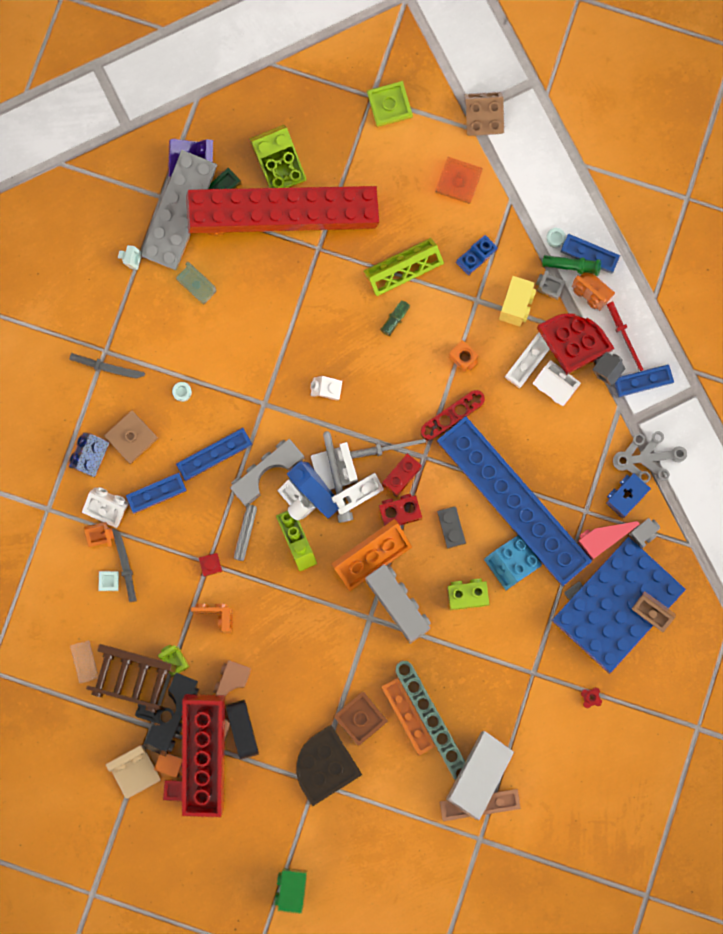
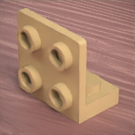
[105,745,161,799]

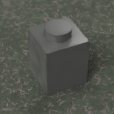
[592,352,626,386]

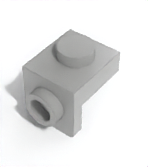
[536,270,566,300]

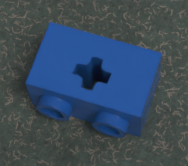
[606,473,651,519]

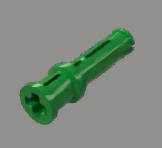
[542,255,601,276]

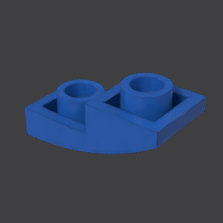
[456,235,498,276]

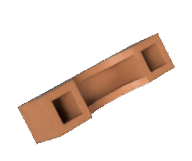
[213,660,251,740]

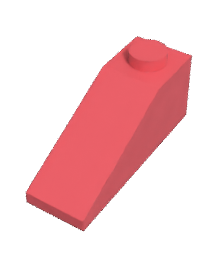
[578,521,639,560]

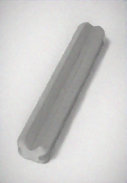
[234,505,257,561]

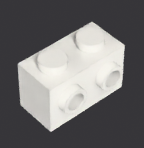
[533,360,581,406]

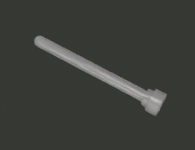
[323,431,354,523]

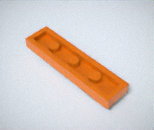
[381,678,436,756]

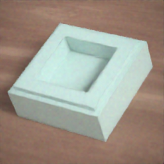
[98,571,119,591]

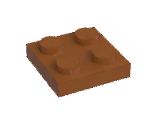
[333,691,388,747]

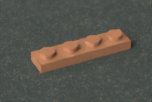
[439,789,521,821]

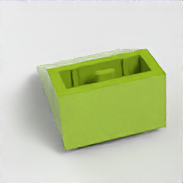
[249,125,307,188]

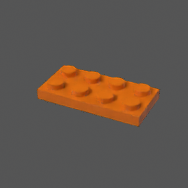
[331,519,412,592]

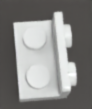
[82,487,129,528]

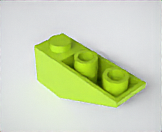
[276,511,317,571]

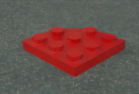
[537,313,615,375]

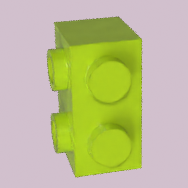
[447,579,489,610]

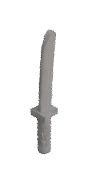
[350,439,426,459]

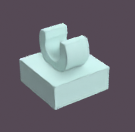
[118,245,142,270]

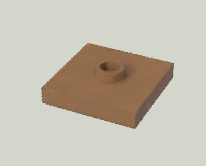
[104,410,159,464]

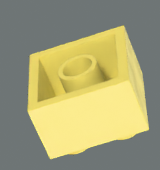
[499,276,536,327]

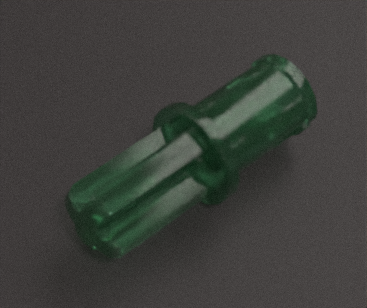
[380,301,410,337]

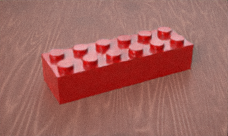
[182,694,225,817]

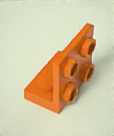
[571,273,615,311]
[191,604,233,634]

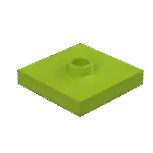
[367,81,413,127]

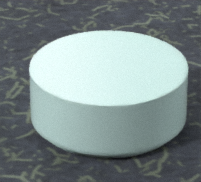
[546,228,566,248]
[172,382,192,402]

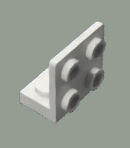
[311,442,358,490]

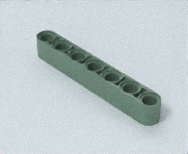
[395,661,465,781]

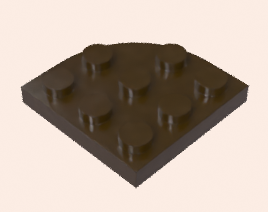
[296,725,362,807]

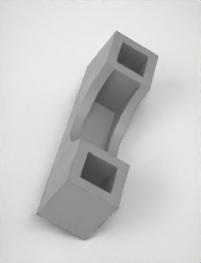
[230,439,305,507]

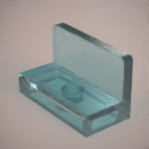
[176,261,217,305]

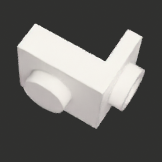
[310,376,342,400]

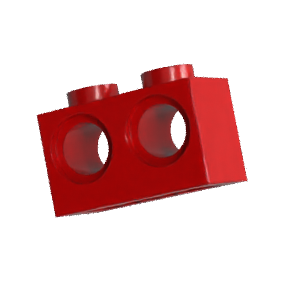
[382,453,422,497]
[379,494,422,526]

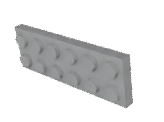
[141,150,218,270]

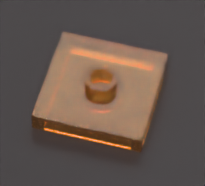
[435,157,483,204]

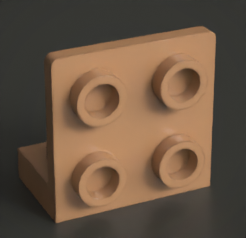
[464,92,504,136]

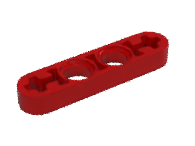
[421,390,485,441]

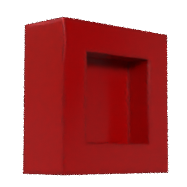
[199,553,223,577]
[163,780,182,801]

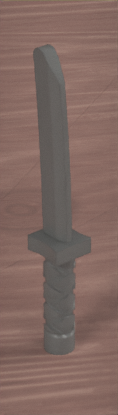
[69,353,145,379]
[112,528,137,603]

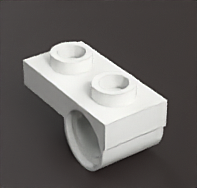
[277,479,316,520]

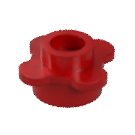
[581,687,602,709]

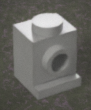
[629,518,660,548]

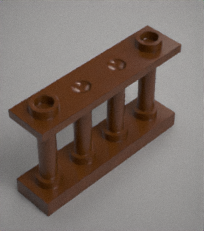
[86,644,177,713]

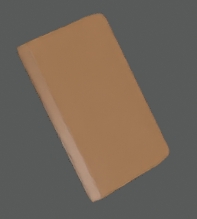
[632,591,676,632]

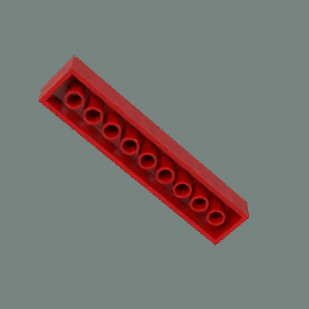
[186,186,379,233]

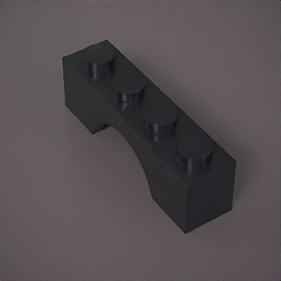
[144,673,200,757]

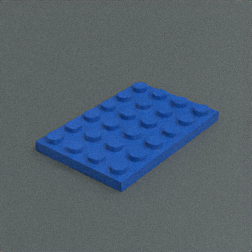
[552,537,686,674]

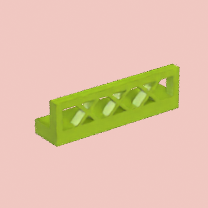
[364,238,444,296]

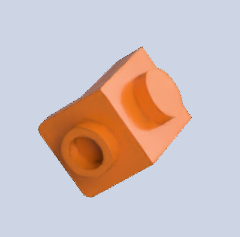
[84,522,114,547]

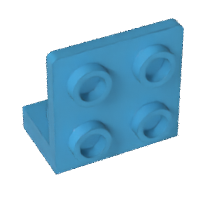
[484,536,542,591]

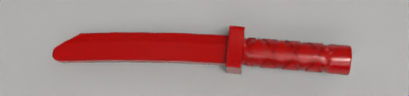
[606,301,643,371]

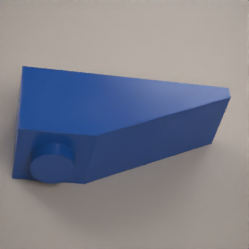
[287,461,339,519]

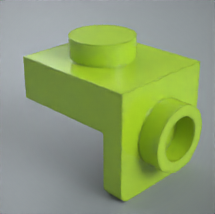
[158,645,189,677]

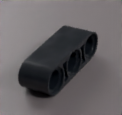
[226,700,259,760]

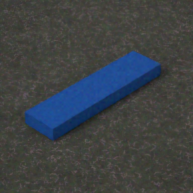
[176,428,253,481]

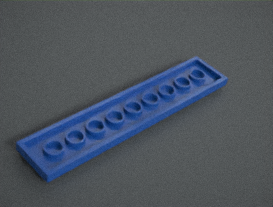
[437,416,592,587]

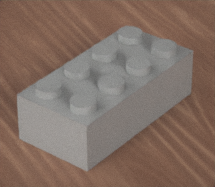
[365,564,431,644]

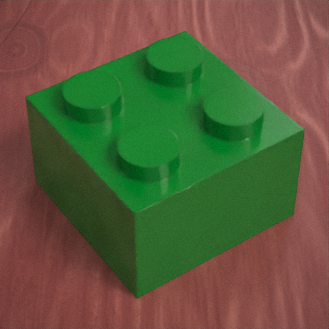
[274,868,307,914]

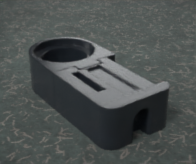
[135,700,175,724]

